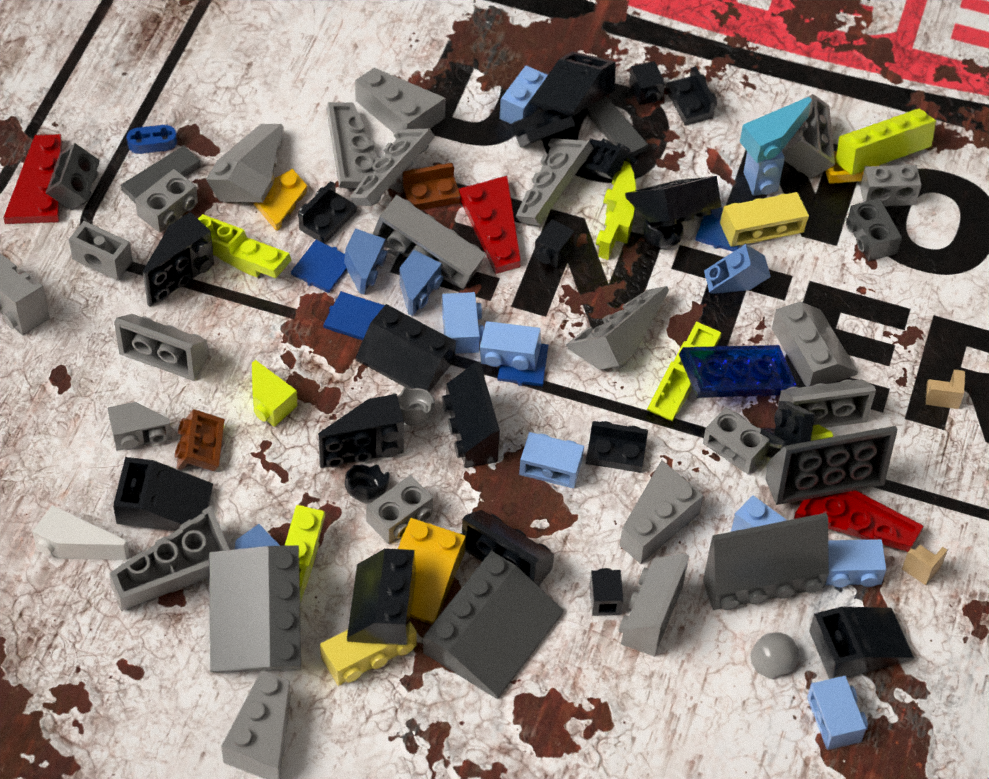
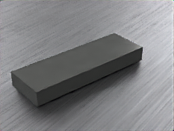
[583,96,648,157]
[121,145,201,204]

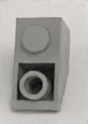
[107,402,172,451]

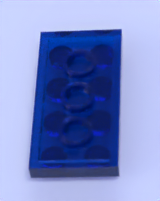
[679,345,797,398]

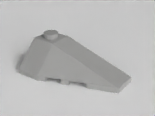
[206,124,284,202]
[566,286,669,370]

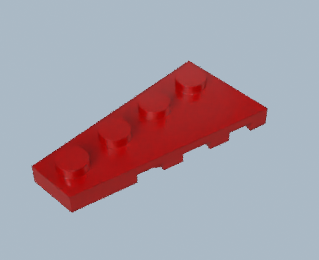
[3,134,62,224]
[458,176,521,274]
[794,490,924,552]

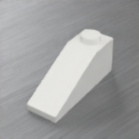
[32,505,130,560]

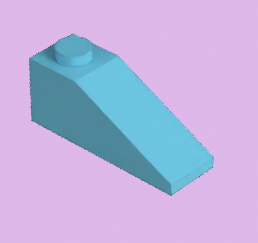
[740,97,812,163]

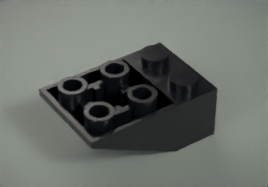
[530,51,616,116]
[143,212,214,307]
[318,394,404,468]
[113,457,213,531]
[809,606,914,679]

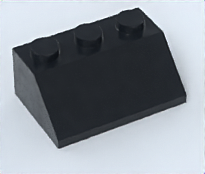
[625,176,722,226]
[356,304,456,392]
[442,362,500,468]
[462,510,554,586]
[347,548,416,645]

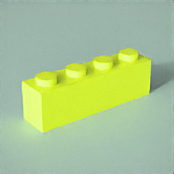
[835,108,936,175]

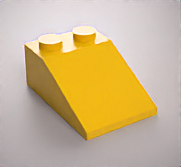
[398,518,466,625]

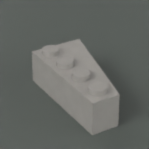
[373,195,486,289]
[109,505,230,611]

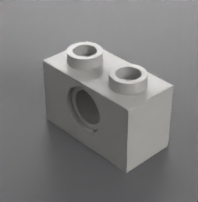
[69,221,133,280]

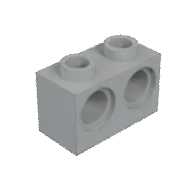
[860,165,921,206]
[135,169,198,233]
[703,407,770,474]
[366,475,433,544]

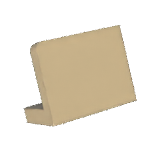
[926,370,965,409]
[902,545,948,586]

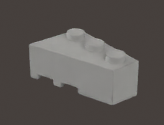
[355,68,445,134]
[782,94,835,179]
[0,253,50,336]
[620,460,704,564]
[221,670,291,779]

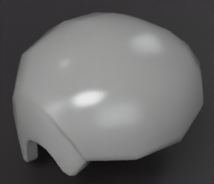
[393,387,435,426]
[750,632,799,679]

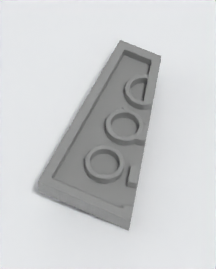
[327,102,391,188]
[350,129,435,206]
[516,138,593,225]

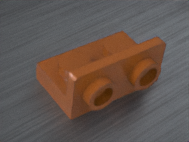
[402,163,461,210]
[174,409,225,472]

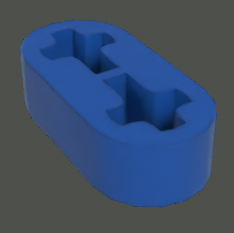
[127,125,177,154]

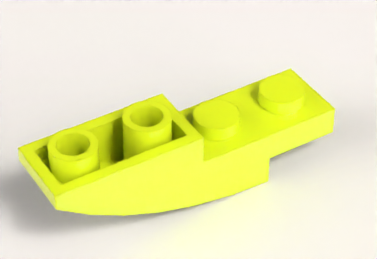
[596,161,636,260]
[198,214,292,278]
[285,505,326,603]

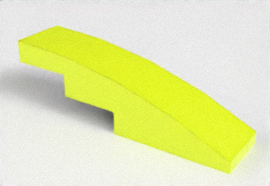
[647,322,721,422]

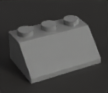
[772,301,858,387]
[114,314,209,381]
[778,379,876,428]
[619,553,690,657]

